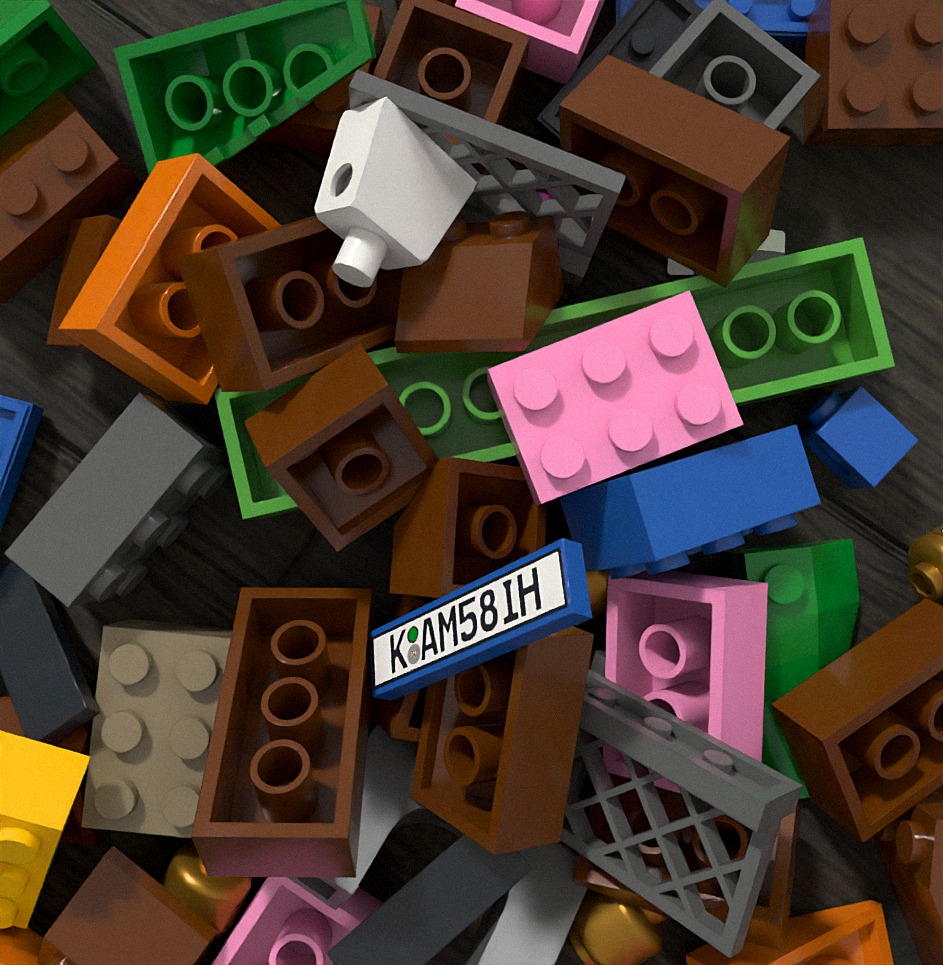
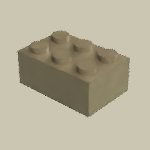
[81,619,233,838]

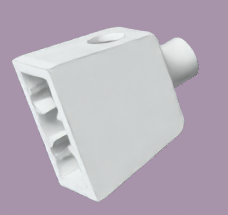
[314,97,477,287]

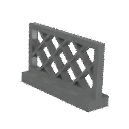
[349,69,626,288]
[561,669,803,958]

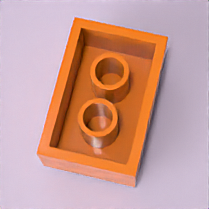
[58,153,282,405]

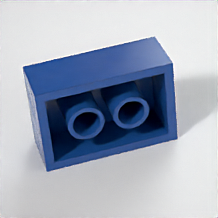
[559,425,821,580]

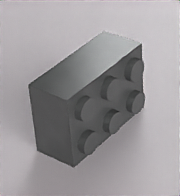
[4,392,230,607]

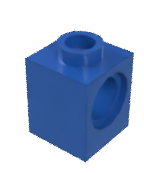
[800,386,918,489]

